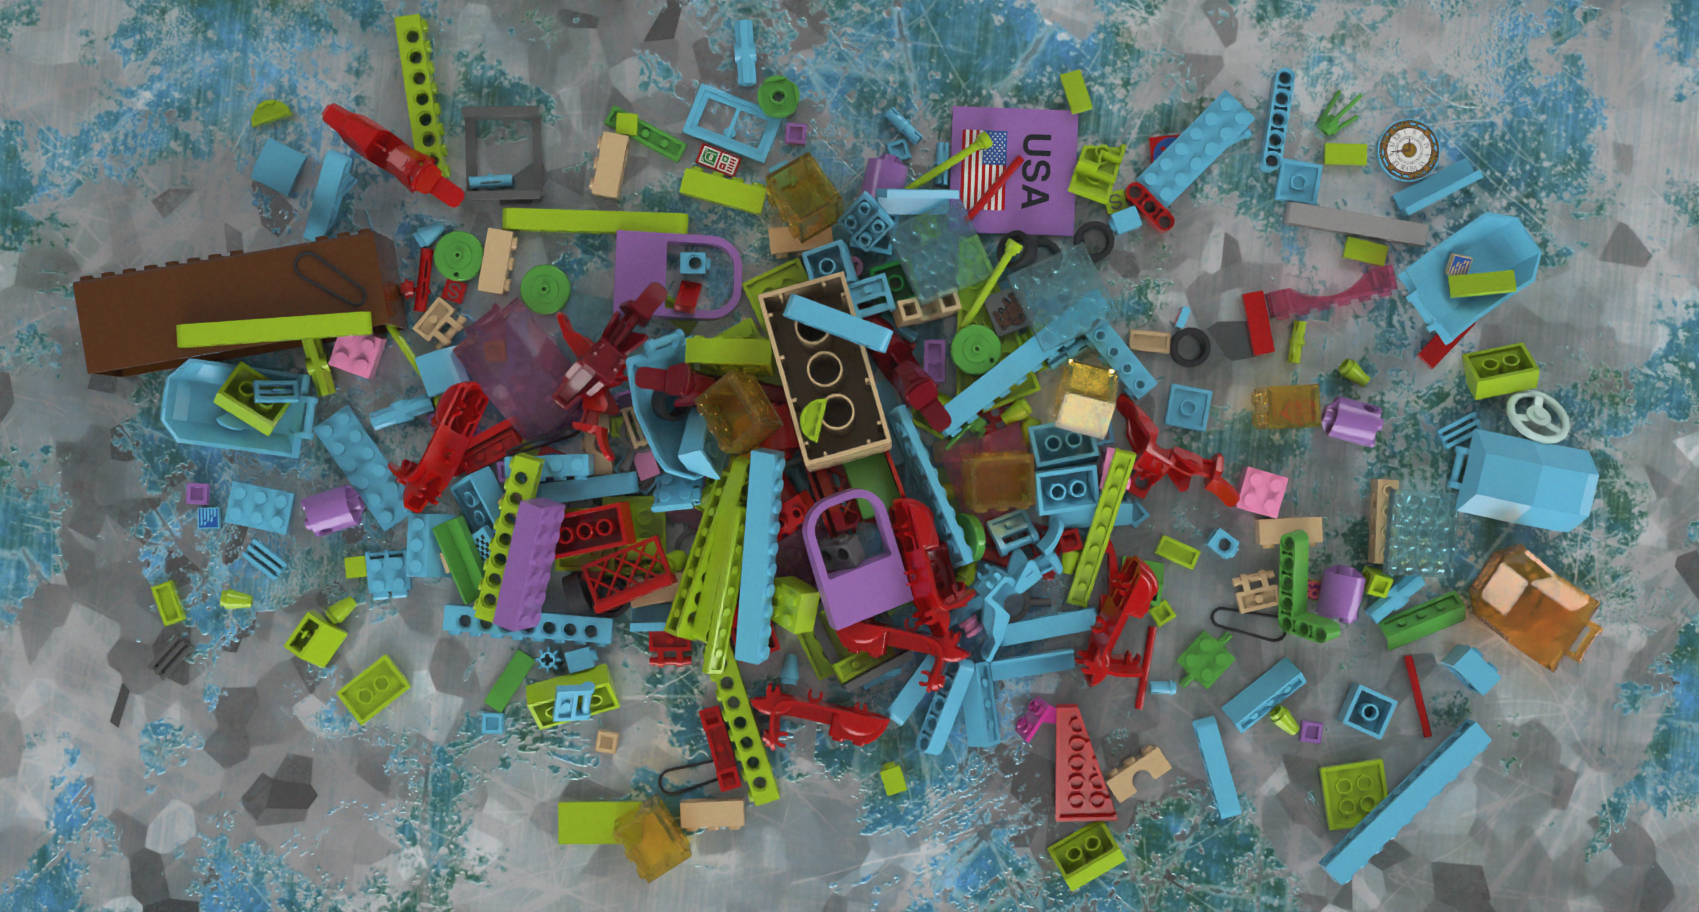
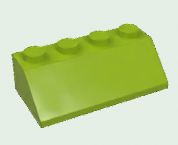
[685,335,774,377]
[525,663,620,730]

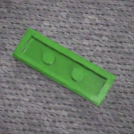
[483,649,536,713]

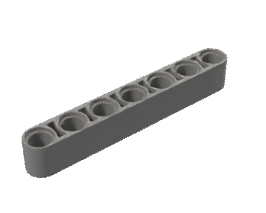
[1283,202,1429,247]

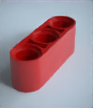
[1124,182,1175,233]

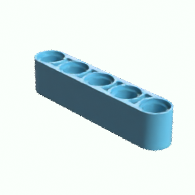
[1259,68,1295,173]
[304,149,352,242]
[783,294,893,353]
[536,471,639,503]
[1000,607,1098,646]
[884,642,961,726]
[916,659,974,755]
[1192,715,1241,820]

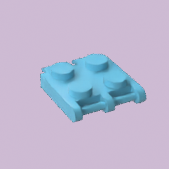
[651,474,704,512]
[365,548,412,600]

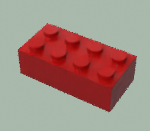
[554,501,637,560]

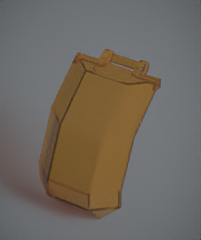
[1469,543,1604,673]

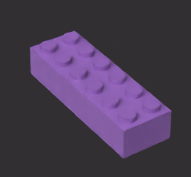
[493,497,565,632]

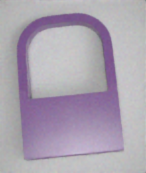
[613,230,742,321]
[802,488,914,630]

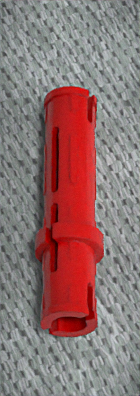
[413,248,434,312]

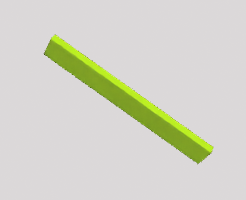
[1066,448,1137,608]
[702,505,747,674]

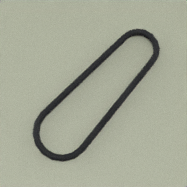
[294,251,367,306]
[505,427,581,456]
[1211,607,1287,642]
[658,759,718,795]

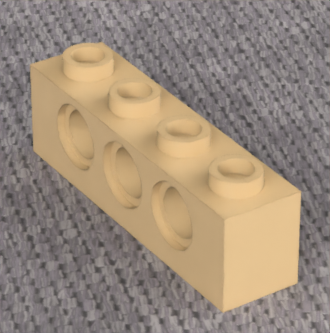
[1368,479,1399,564]

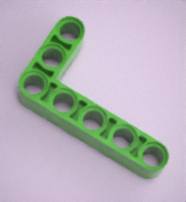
[1278,529,1341,644]

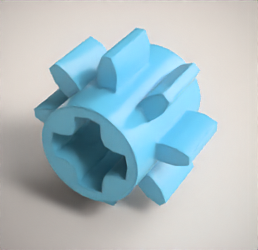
[535,646,563,673]

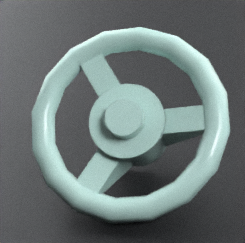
[1506,390,1570,444]

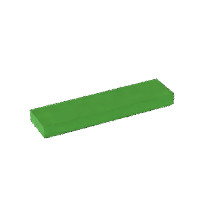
[604,105,688,163]

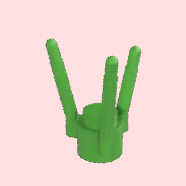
[1317,90,1362,136]
[945,415,987,462]

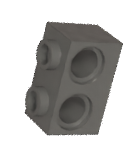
[818,533,866,571]

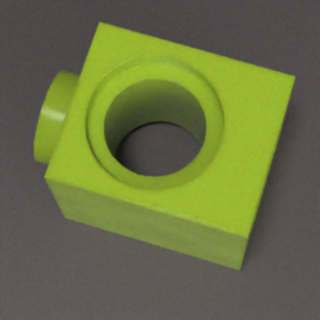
[1361,566,1394,598]
[879,761,908,796]

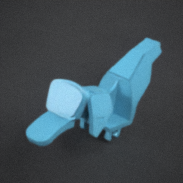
[973,518,1064,662]

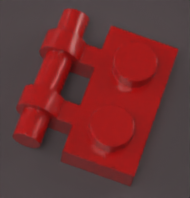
[649,631,692,667]

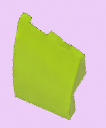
[1067,144,1127,205]

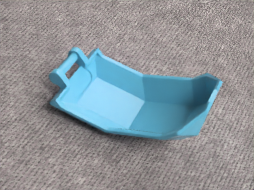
[1398,212,1542,345]
[626,329,731,480]
[160,358,319,459]
[1446,428,1599,532]

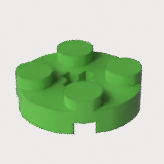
[757,75,799,119]

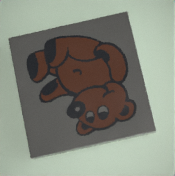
[984,284,1037,337]

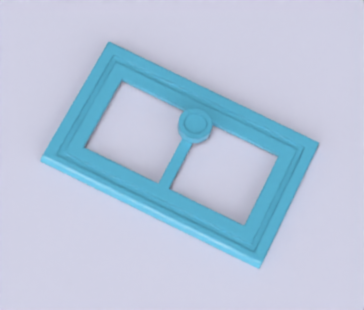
[682,83,782,164]

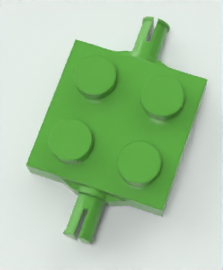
[1176,630,1236,689]

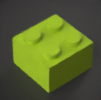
[771,576,820,634]

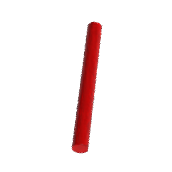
[963,155,1025,223]
[1135,626,1157,710]
[1404,654,1432,738]

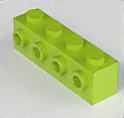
[679,166,768,216]

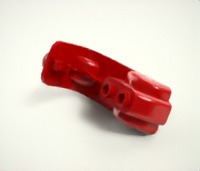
[387,381,489,513]
[889,498,976,636]
[1074,555,1159,688]
[835,616,972,693]
[750,682,890,751]

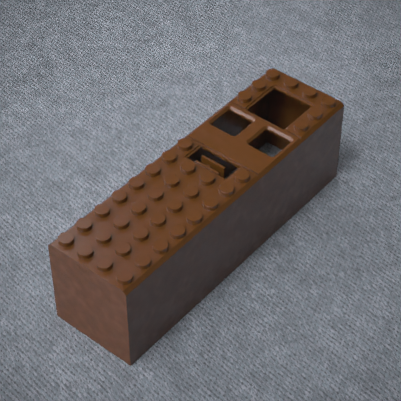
[73,228,409,378]

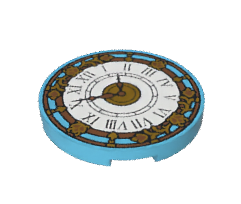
[1377,119,1441,182]

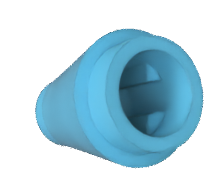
[413,221,446,248]
[779,654,799,685]

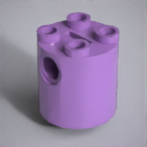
[859,153,909,200]
[1321,396,1384,448]
[301,484,365,537]
[1315,565,1366,624]

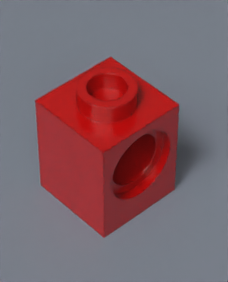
[1126,469,1152,500]

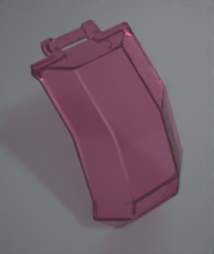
[452,297,584,441]

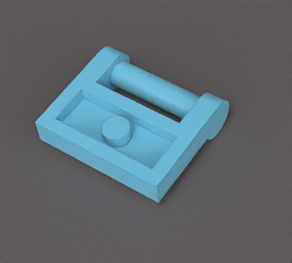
[848,273,896,319]
[985,508,1040,557]
[552,681,595,722]

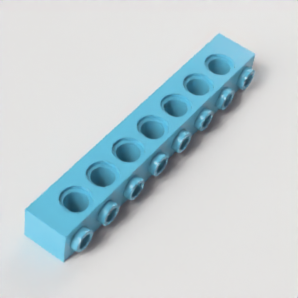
[443,603,615,647]

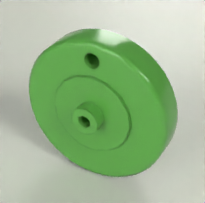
[434,231,484,282]
[520,264,572,315]
[950,324,1001,376]
[955,513,986,564]

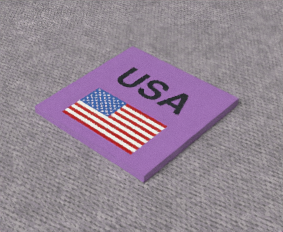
[948,106,1078,237]

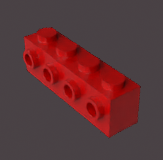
[777,489,815,542]

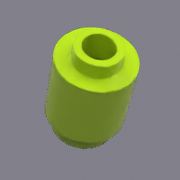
[658,550,688,574]

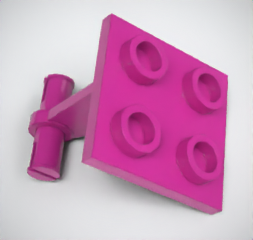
[1015,696,1056,743]

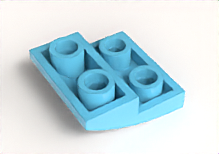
[250,138,308,197]
[837,191,894,252]
[415,345,470,398]

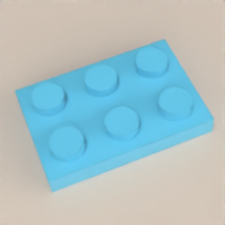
[224,481,297,535]

